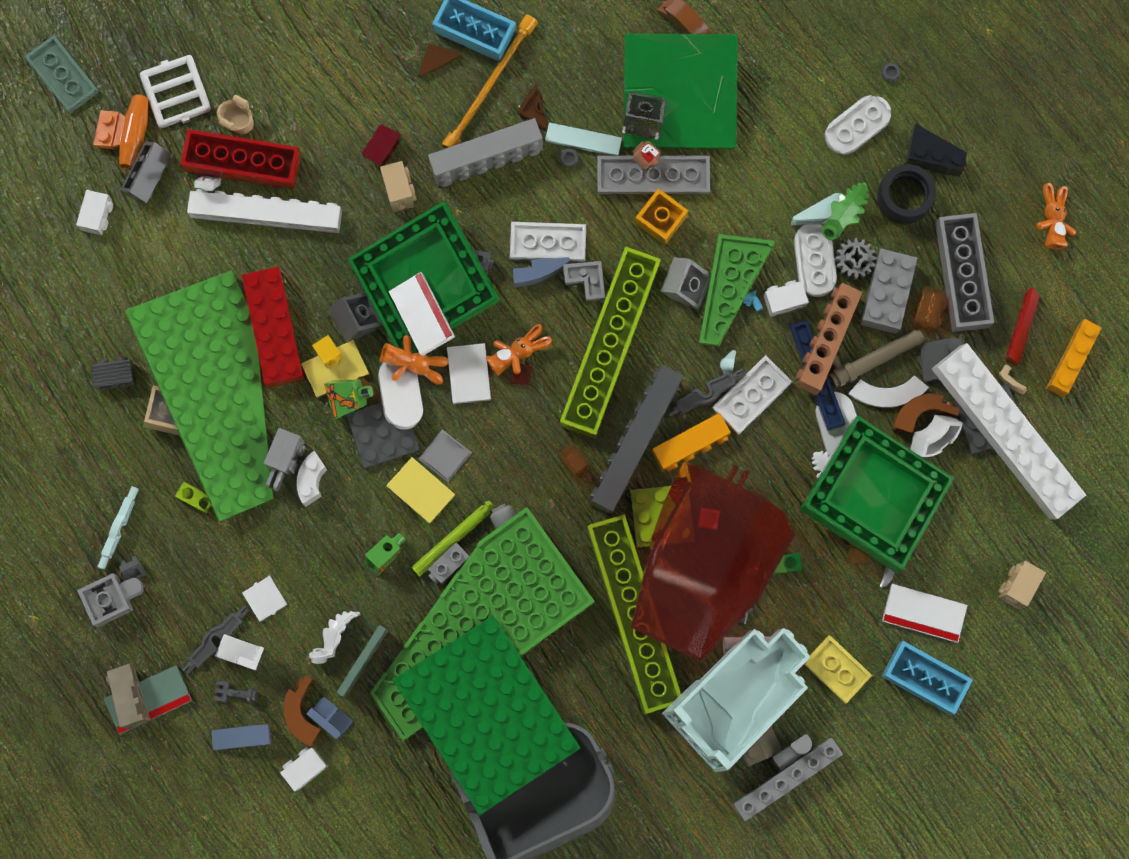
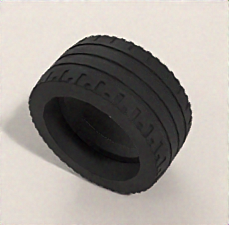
[877,164,936,224]

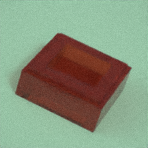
[510,364,531,385]

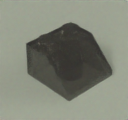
[622,92,666,140]

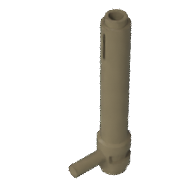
[828,330,924,388]

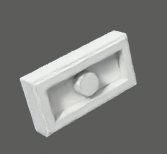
[194,176,221,191]

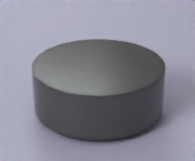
[881,63,900,83]
[560,148,578,168]

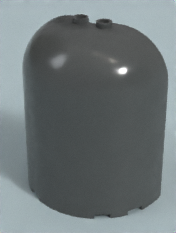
[450,723,616,859]

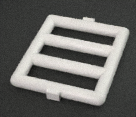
[140,55,211,128]

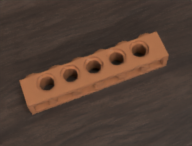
[795,283,862,395]

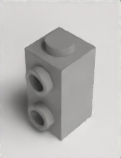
[428,542,469,585]

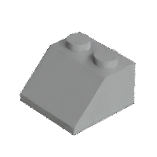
[660,257,711,310]

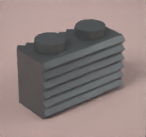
[92,357,136,390]

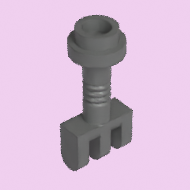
[213,681,258,703]

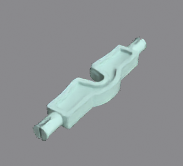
[97,486,139,570]

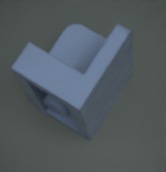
[307,697,353,740]

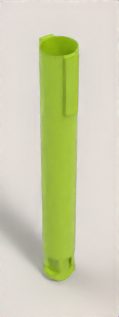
[411,501,495,577]

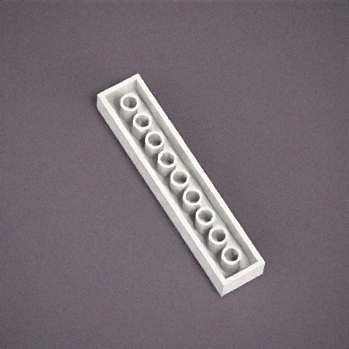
[932,343,1086,520]

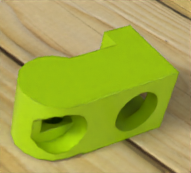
[175,482,211,514]

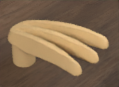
[999,364,1027,395]

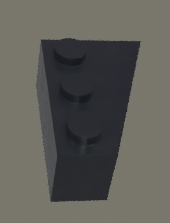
[905,123,967,177]

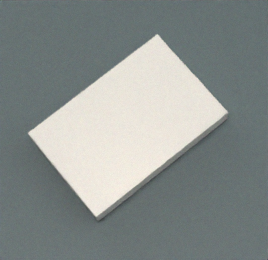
[447,343,491,404]

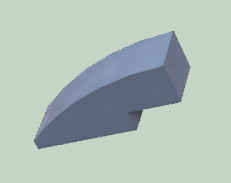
[513,257,569,288]
[212,724,271,750]

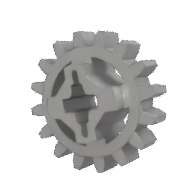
[835,238,877,280]

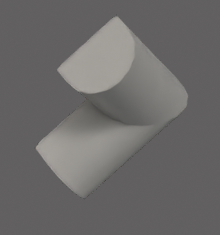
[772,734,812,771]

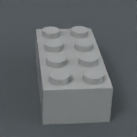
[860,248,917,334]

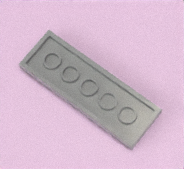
[597,156,710,194]

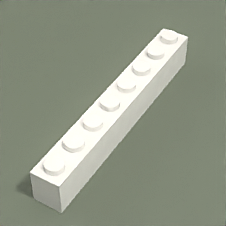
[187,189,342,233]

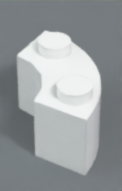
[910,415,963,457]
[297,451,327,507]

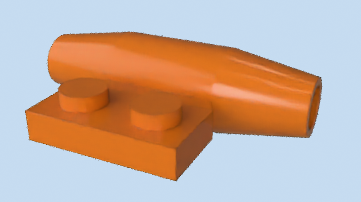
[93,94,148,170]

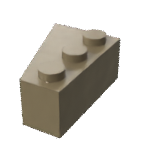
[106,664,151,729]

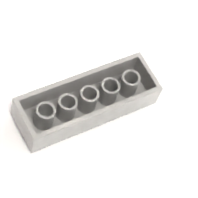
[428,118,543,187]
[935,213,994,332]

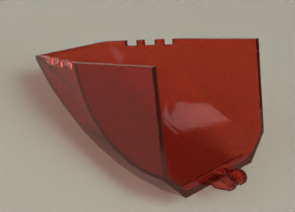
[631,462,795,662]

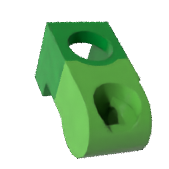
[764,552,802,575]

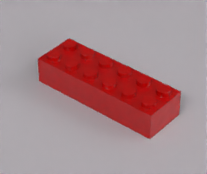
[180,129,301,190]
[242,266,305,388]

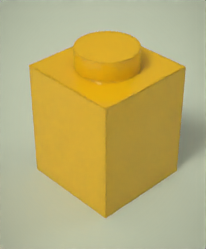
[312,335,342,368]

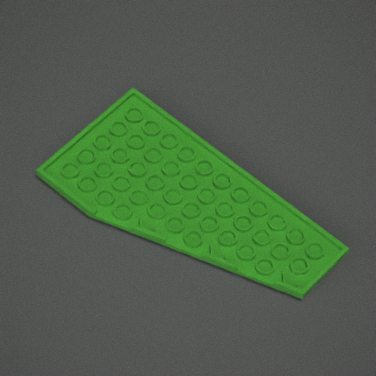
[125,270,273,522]
[370,507,595,741]

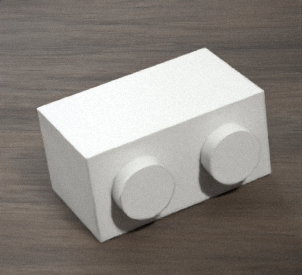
[76,190,113,235]
[764,280,808,317]
[280,747,328,792]

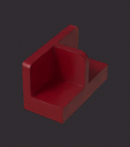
[362,124,401,170]

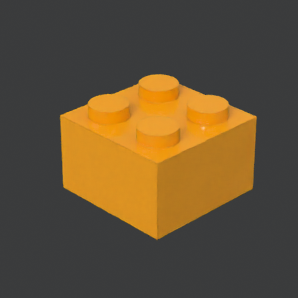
[635,188,689,246]

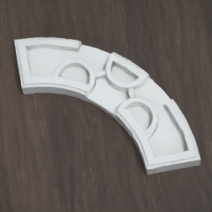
[848,376,929,408]

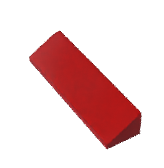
[1005,287,1039,365]

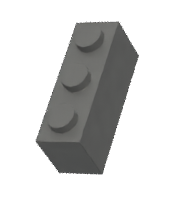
[120,141,172,203]

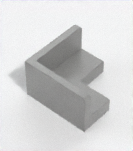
[563,261,605,303]

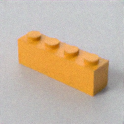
[1046,319,1102,398]
[652,413,731,472]

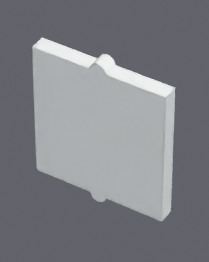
[242,576,287,622]

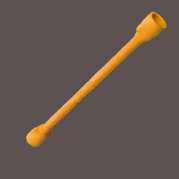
[441,14,538,149]

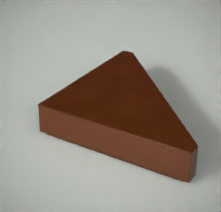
[418,43,461,78]
[517,84,548,131]

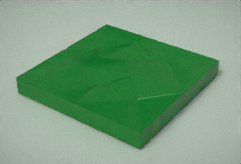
[623,33,738,149]
[348,201,501,353]
[799,415,954,574]

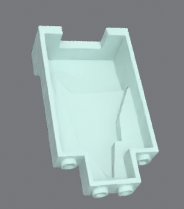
[662,628,810,772]

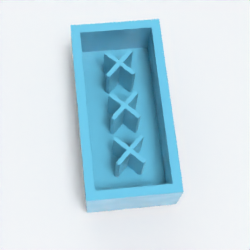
[432,0,516,62]
[881,641,973,715]

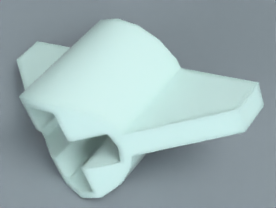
[720,350,736,374]

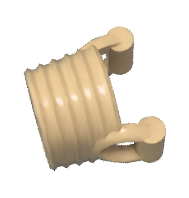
[217,95,254,135]

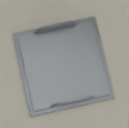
[419,430,472,482]

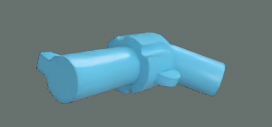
[743,291,764,312]

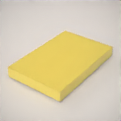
[301,340,369,399]
[386,457,455,524]
[803,635,873,704]

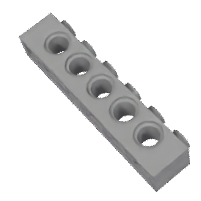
[732,738,843,821]

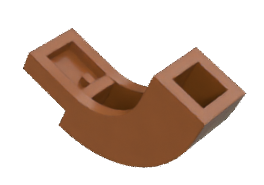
[657,0,712,34]
[891,394,960,436]
[284,675,322,747]

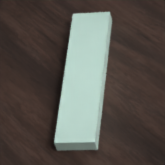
[545,123,622,156]

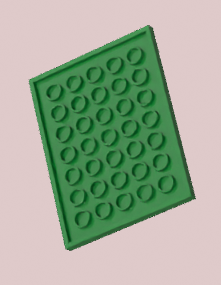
[393,616,581,816]

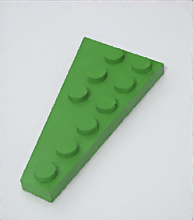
[699,234,775,347]

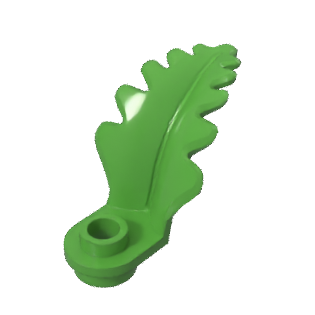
[822,183,869,240]

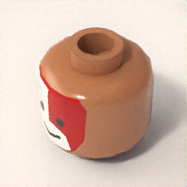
[632,141,660,169]

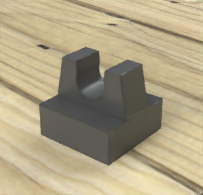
[119,556,146,580]

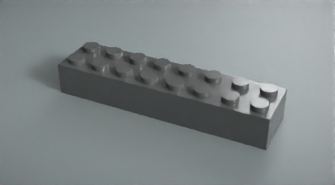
[590,365,684,517]

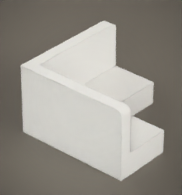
[216,635,264,670]

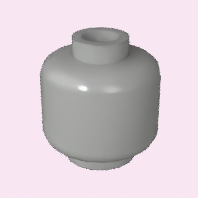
[490,503,516,529]

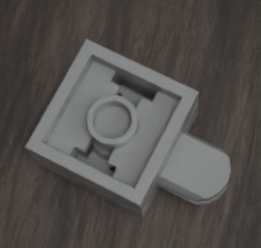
[264,428,306,491]
[77,573,144,627]

